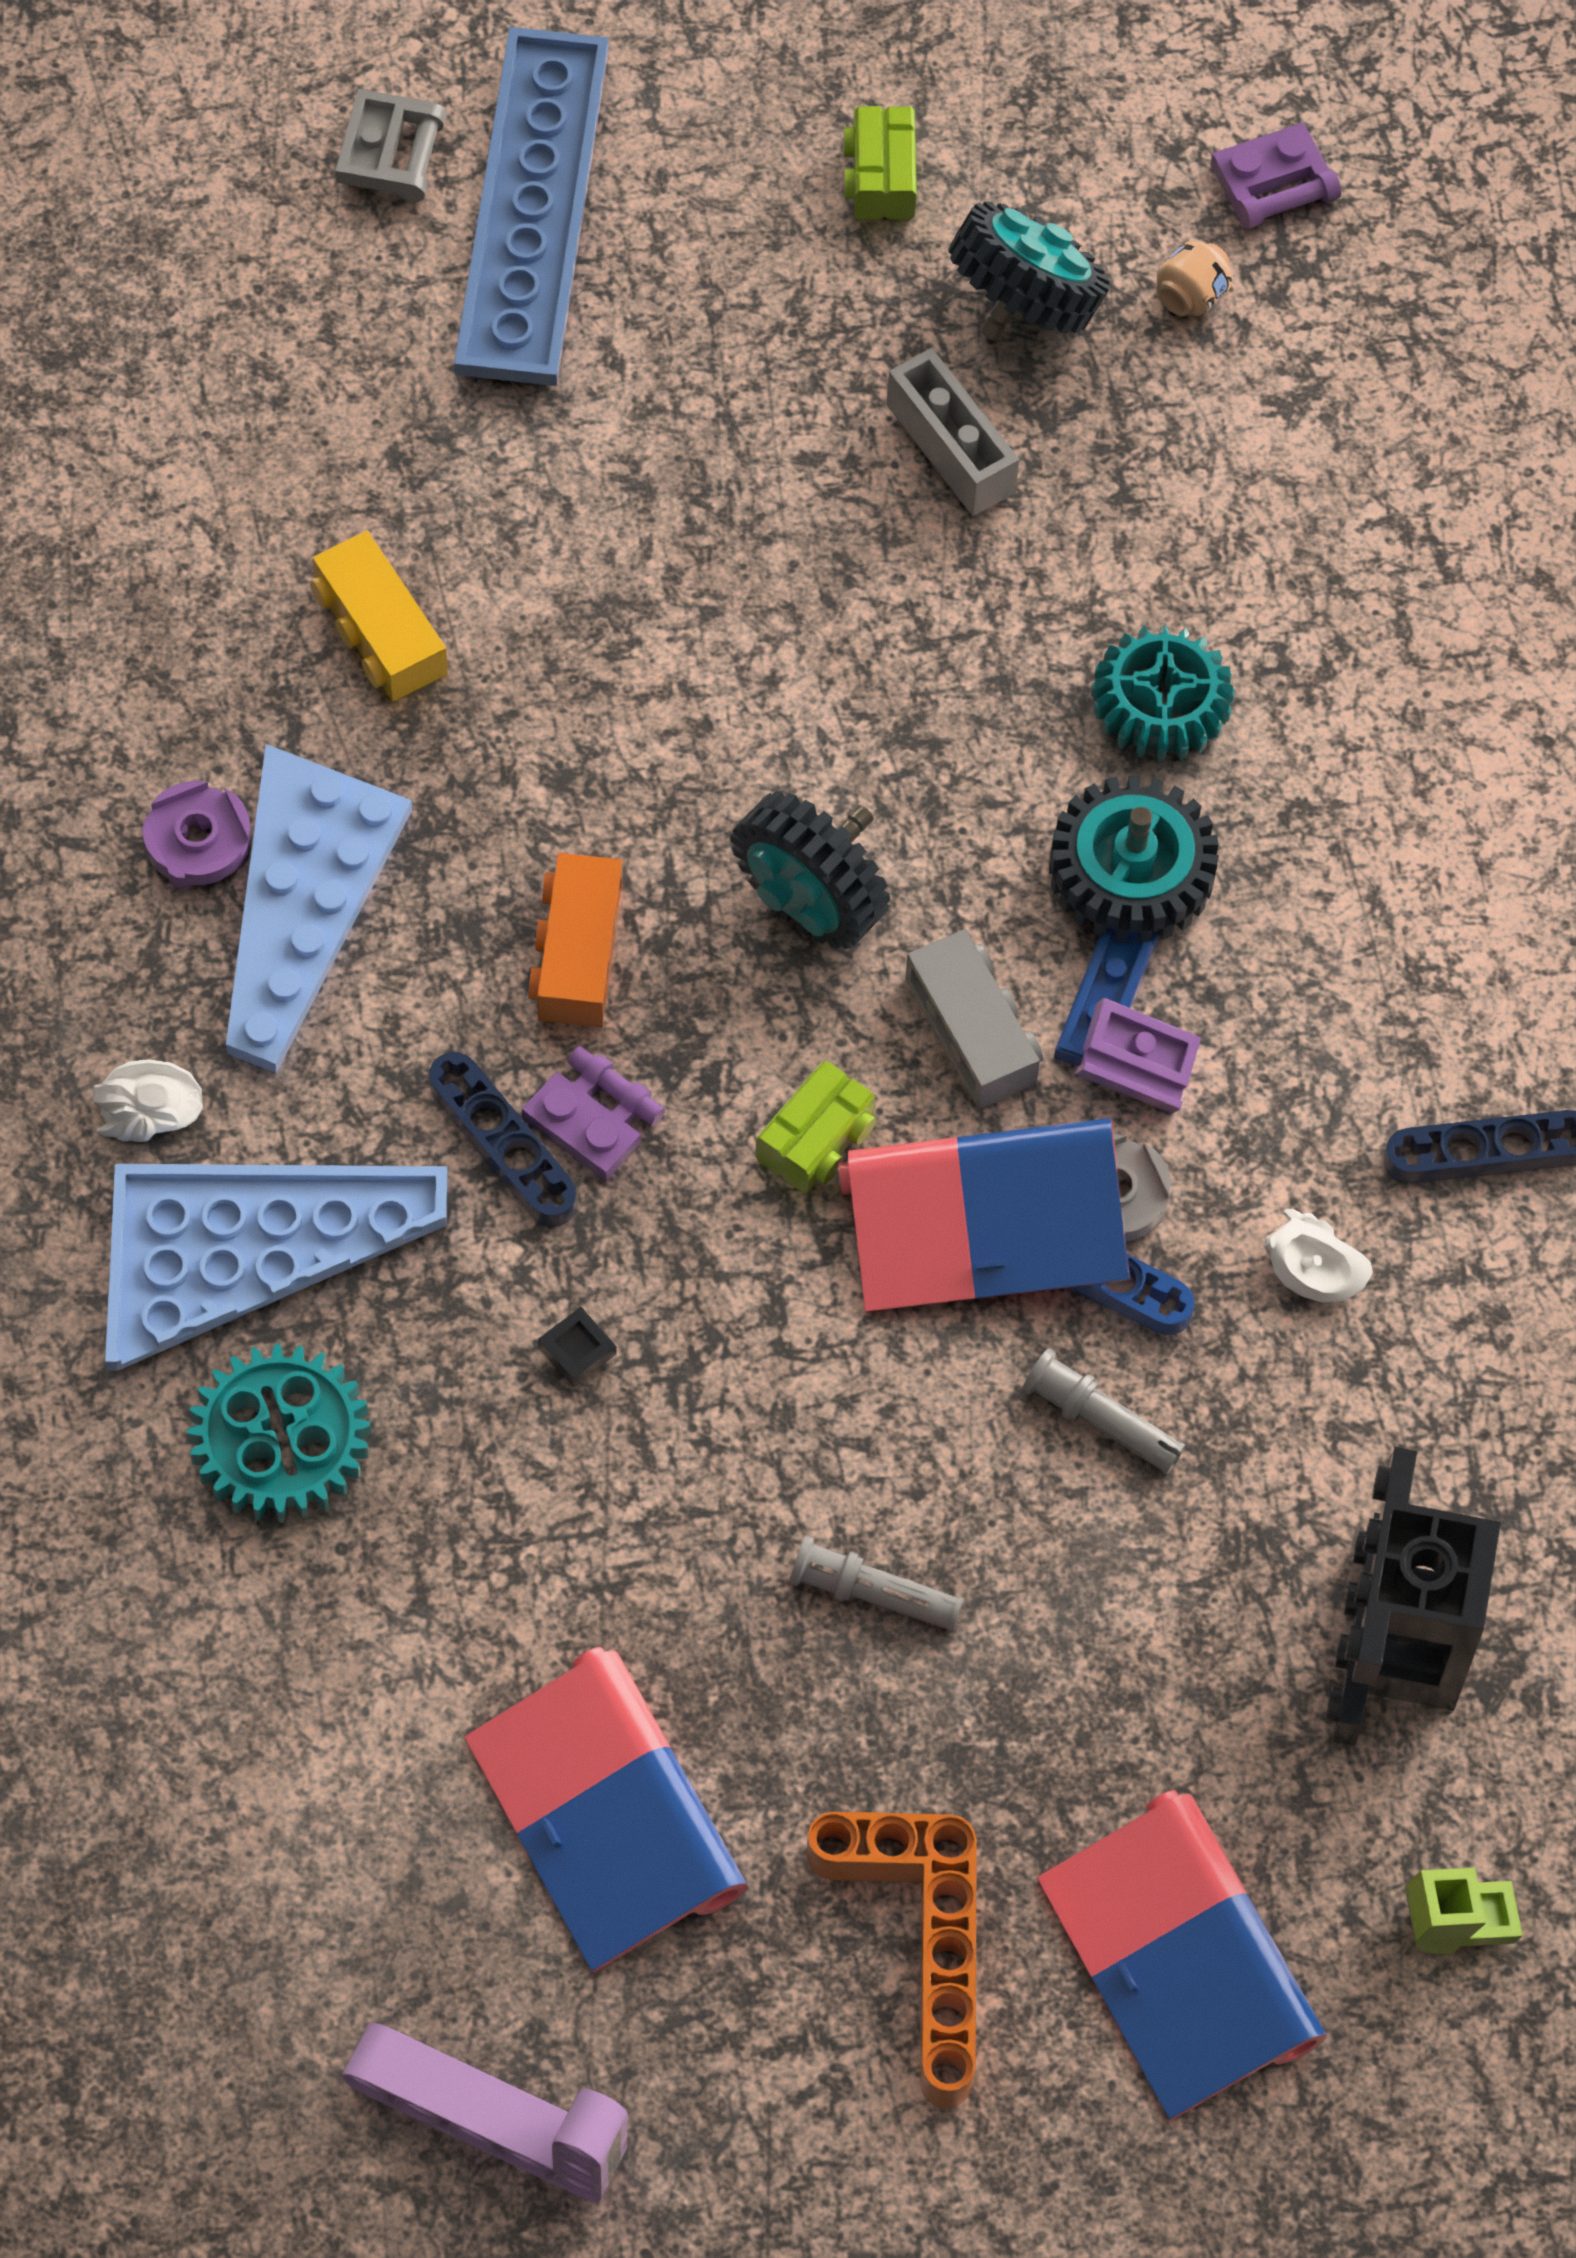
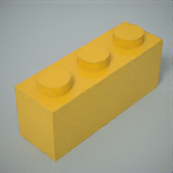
[310,530,448,702]

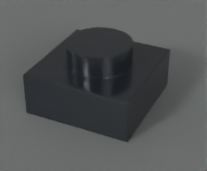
[538,1307,617,1387]

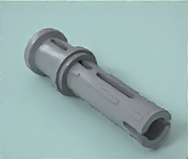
[1022,1348,1186,1475]
[789,1535,964,1632]

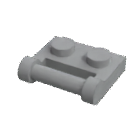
[335,89,447,202]

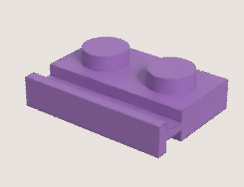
[1075,998,1201,1114]

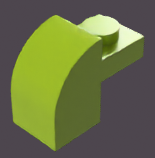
[1405,1867,1523,1954]

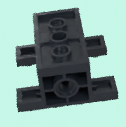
[1326,1447,1501,1746]

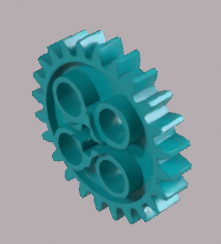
[187,1343,371,1522]

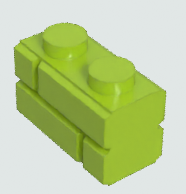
[843,106,917,220]
[755,1060,877,1194]

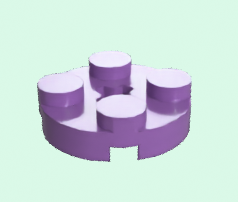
[142,781,251,888]

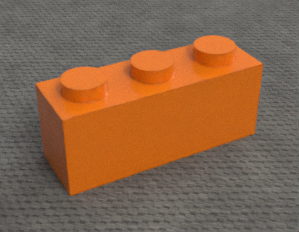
[528,853,622,1028]

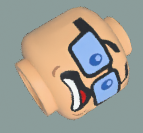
[1157,240,1232,317]

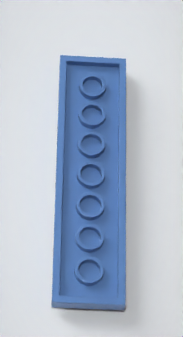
[454,27,609,386]

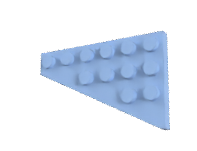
[105,1164,448,1371]

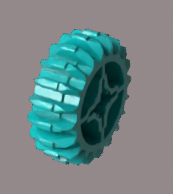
[1091,623,1235,763]

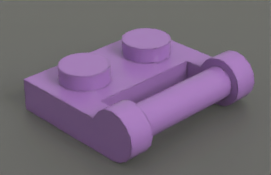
[1210,122,1341,229]

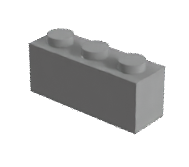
[886,348,1020,516]
[905,929,1043,1110]

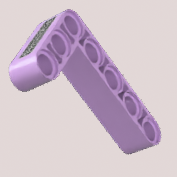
[341,2023,628,2202]

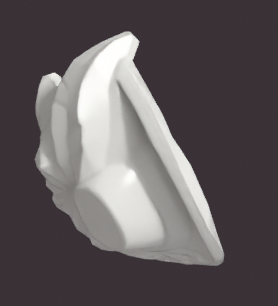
[93,1060,203,1142]
[1263,1209,1373,1303]

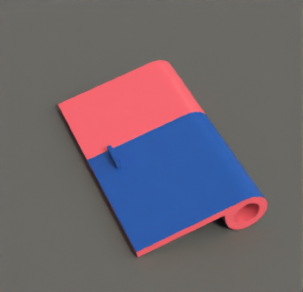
[838,1118,1130,1312]
[464,1647,748,1973]
[1037,1790,1327,2121]

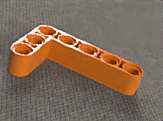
[806,1811,977,2108]

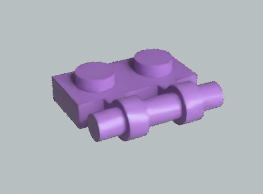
[522,1046,665,1181]

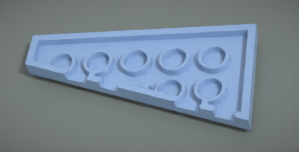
[226,744,412,1074]

